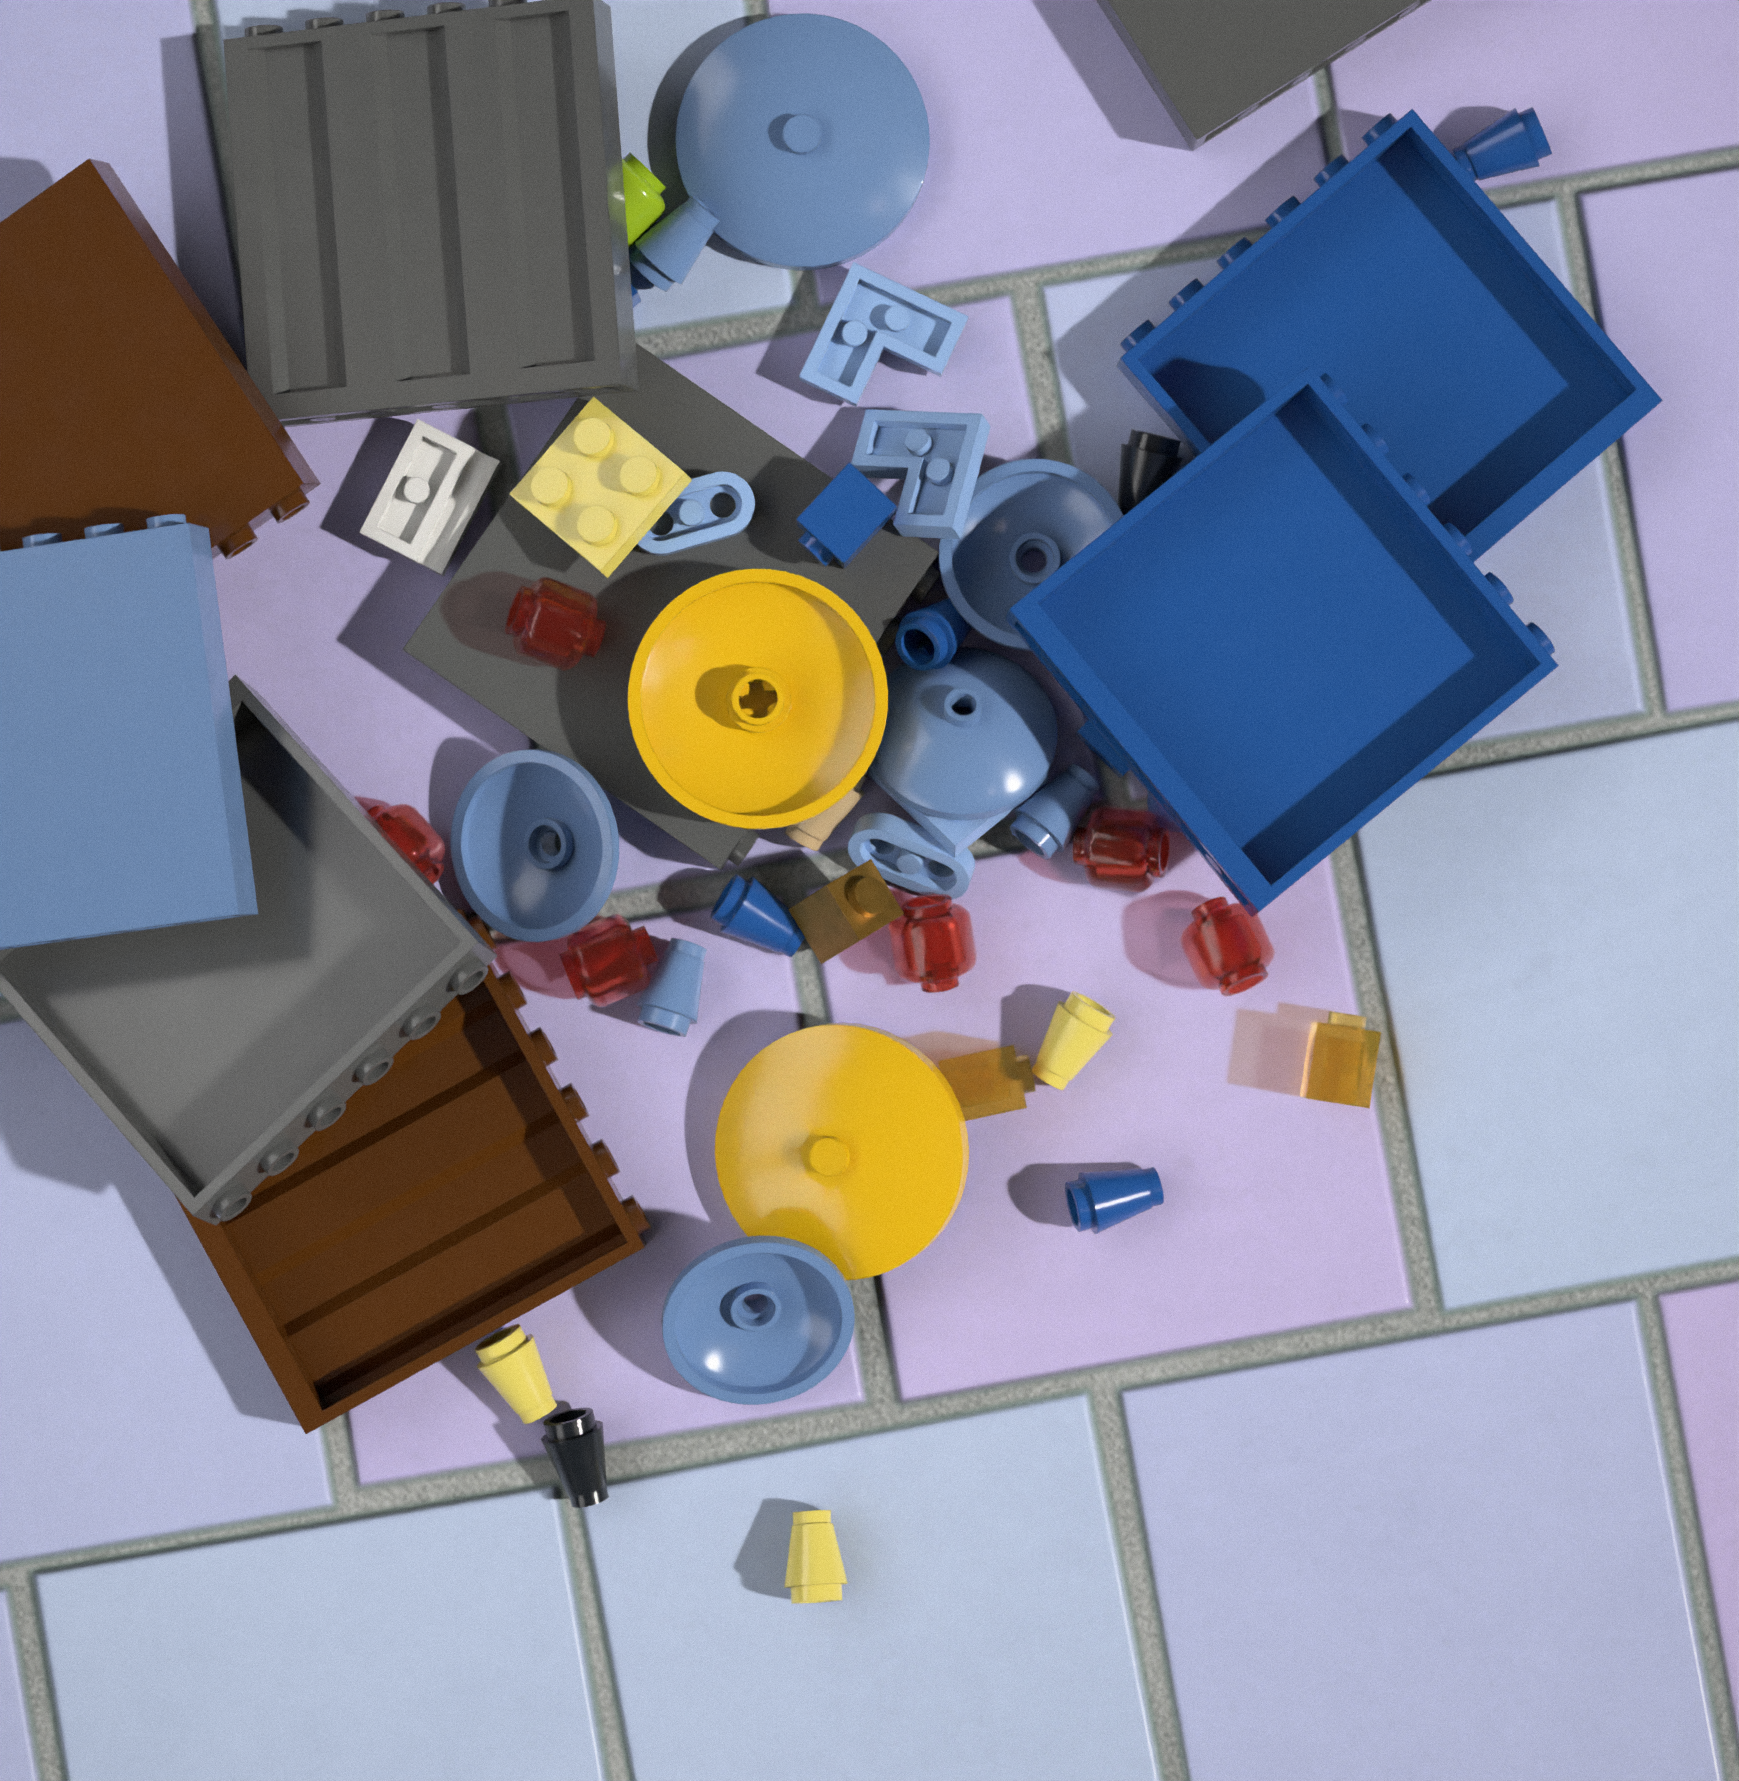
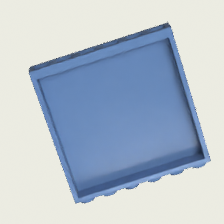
[0,514,258,950]

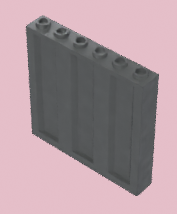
[223,0,639,428]

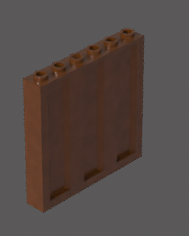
[175,909,651,1434]

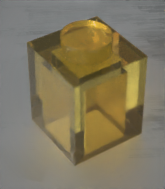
[1300,1011,1381,1108]
[937,1044,1036,1121]

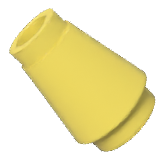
[1031,991,1116,1090]
[475,1324,557,1424]
[784,1510,848,1604]

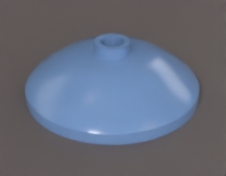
[939,459,1124,651]
[871,647,1058,820]
[450,749,620,942]
[661,1235,855,1405]

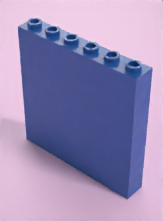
[1117,109,1663,563]
[1005,365,1559,917]

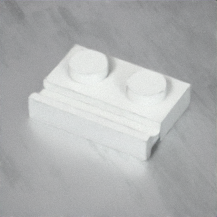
[359,419,502,576]

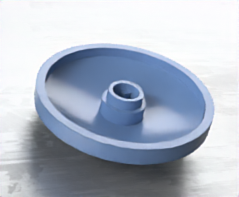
[675,13,930,271]

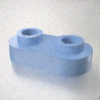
[637,471,755,556]
[848,812,975,900]

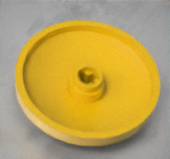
[628,569,888,830]
[715,1022,969,1280]

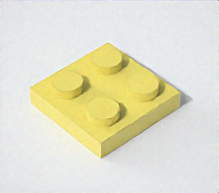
[510,396,692,578]

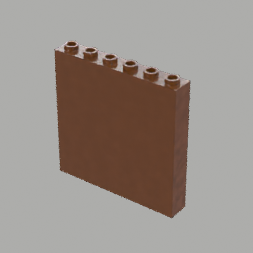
[0,158,321,559]

